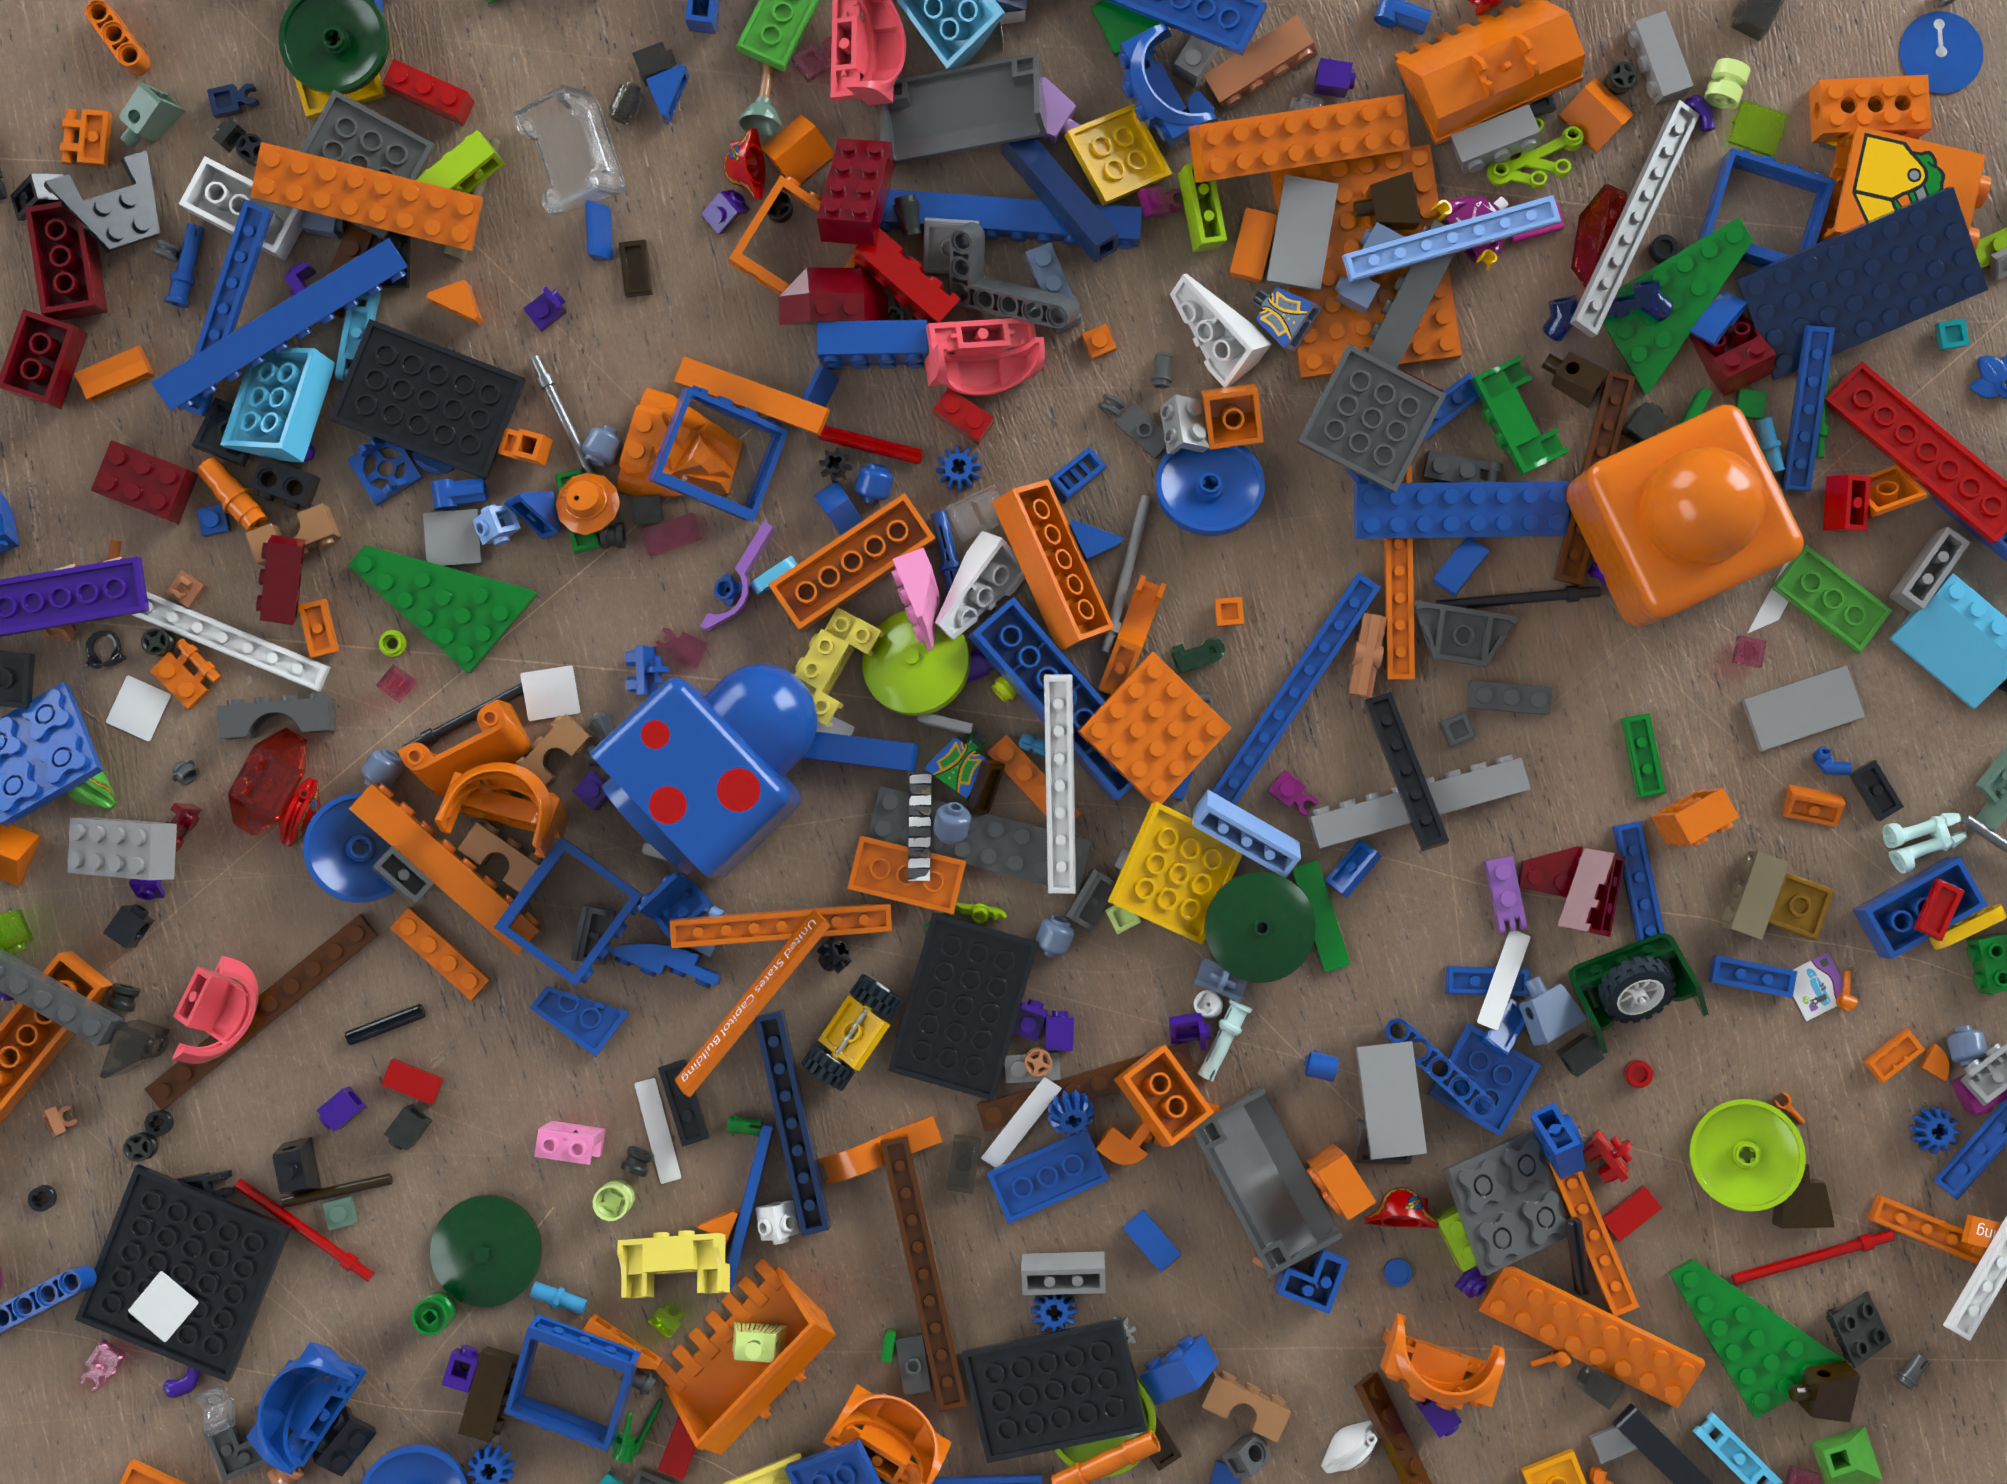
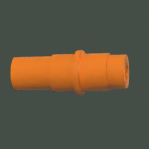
[197,457,268,532]

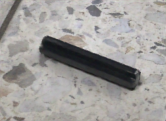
[345,1004,425,1045]
[1565,1217,1591,1296]

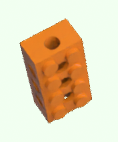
[1808,75,1932,143]

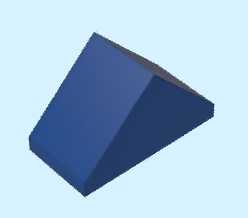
[646,65,690,124]
[814,481,863,536]
[504,491,561,539]
[1070,519,1123,562]

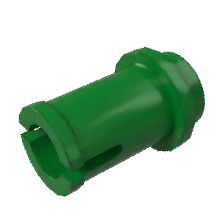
[727,1114,762,1137]

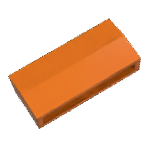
[1230,208,1277,283]
[74,345,155,402]

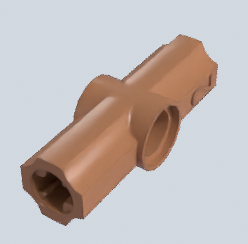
[1348,613,1387,698]

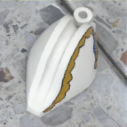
[1321,1420,1378,1473]

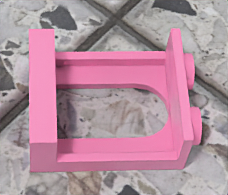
[534,1121,606,1165]

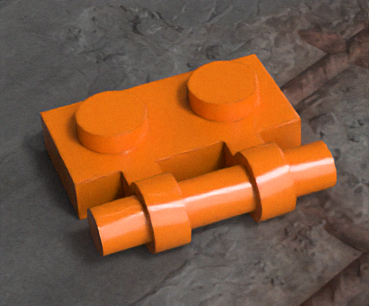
[59,109,113,167]
[150,638,222,710]

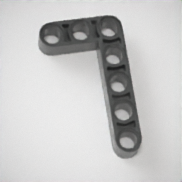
[949,222,1080,329]

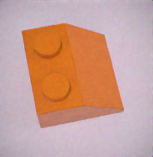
[1201,383,1264,450]

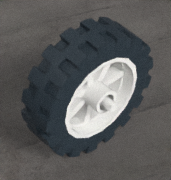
[1598,956,1676,1023]

